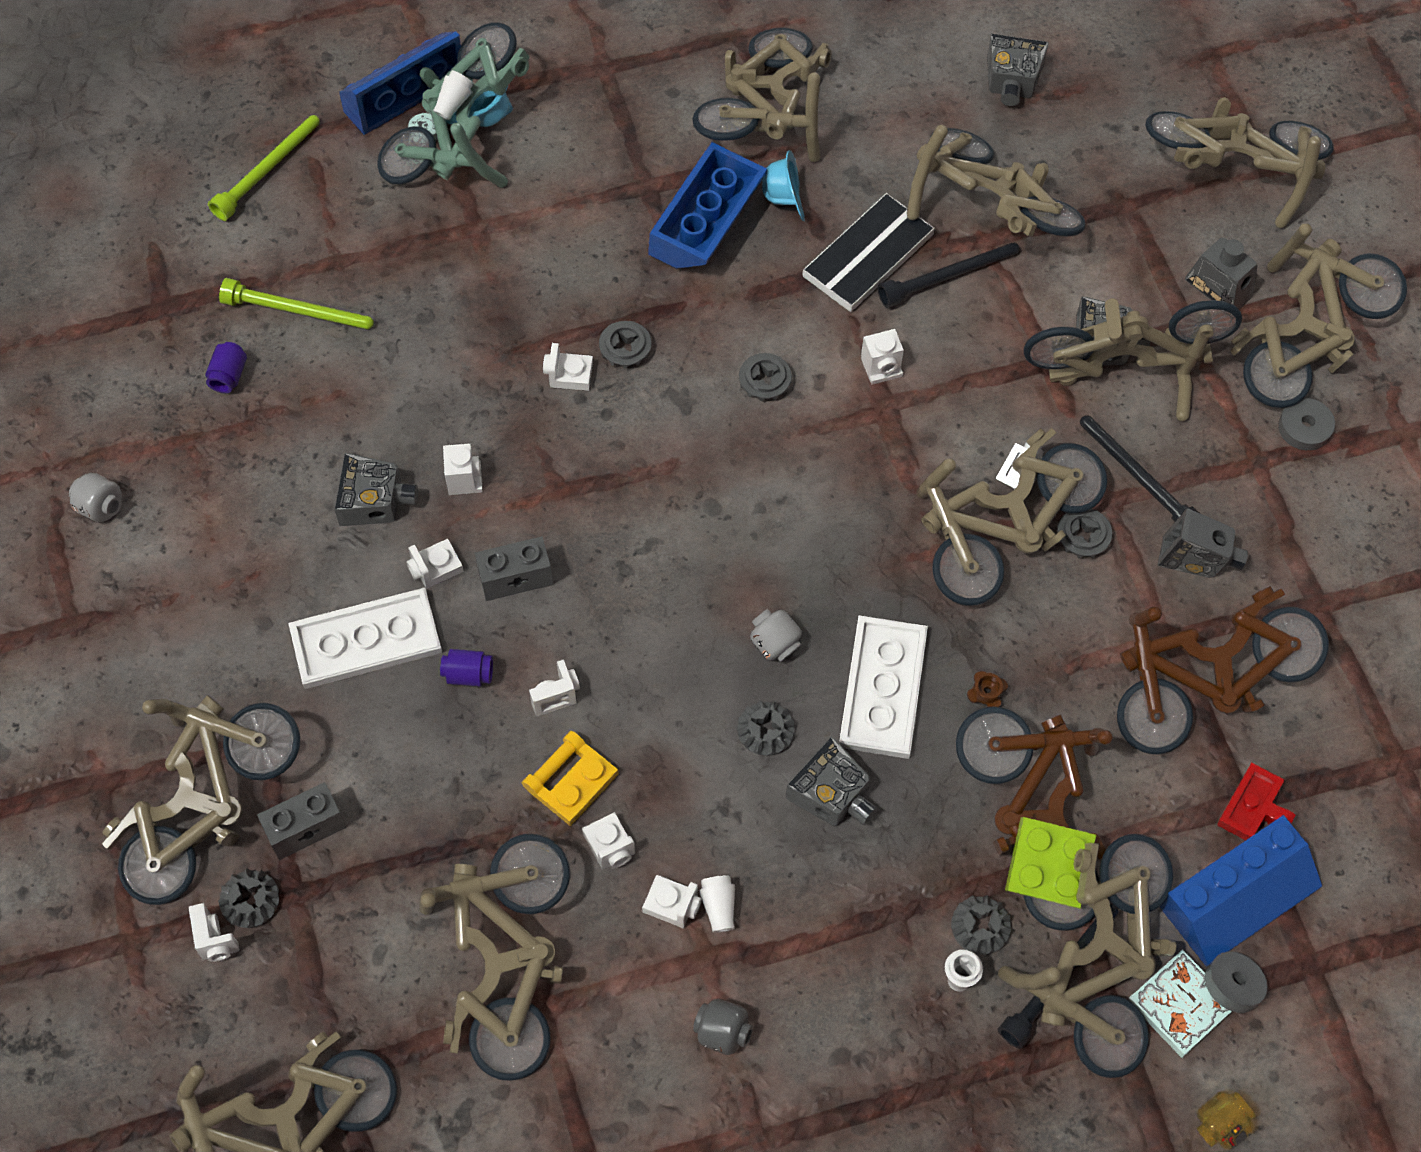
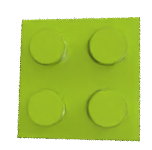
[1005,817,1096,909]

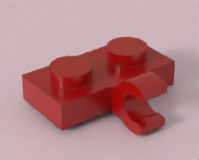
[1217,762,1296,841]

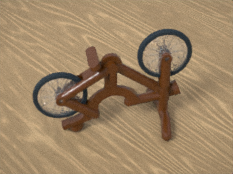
[1117,586,1329,754]
[956,707,1124,931]

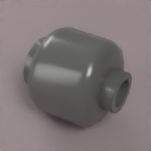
[693,998,753,1055]

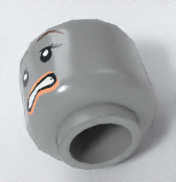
[69,473,122,522]
[750,609,802,662]

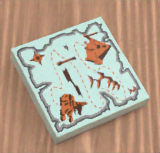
[1128,950,1232,1058]

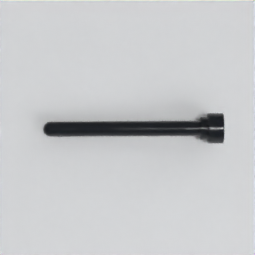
[878,242,1020,308]
[1080,415,1201,523]
[998,904,1119,1049]

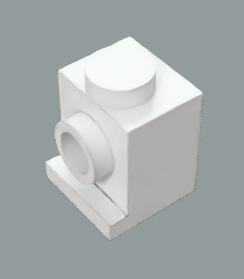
[861,329,904,385]
[443,444,483,495]

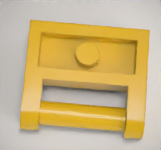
[521,731,619,826]

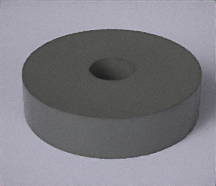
[1278,398,1335,451]
[1205,951,1267,1013]

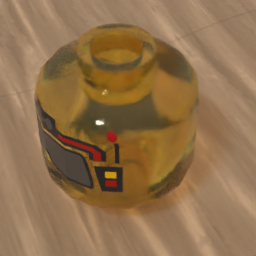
[1196,1090,1257,1150]

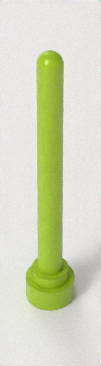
[208,115,320,221]
[219,278,374,329]

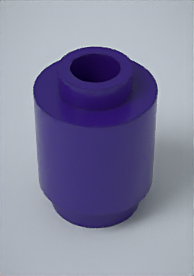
[205,342,247,393]
[440,649,493,687]

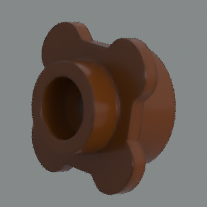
[967,671,1008,707]

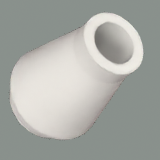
[433,70,474,120]
[699,876,735,933]
[945,950,983,992]

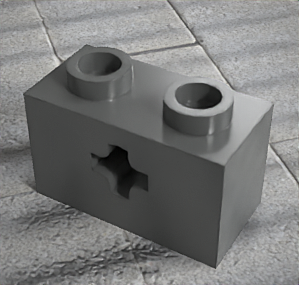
[475,536,553,601]
[257,782,346,860]

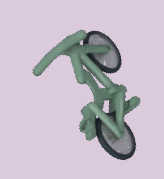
[377,22,530,188]

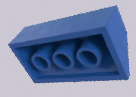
[339,31,463,135]
[648,142,767,269]
[1160,815,1322,967]

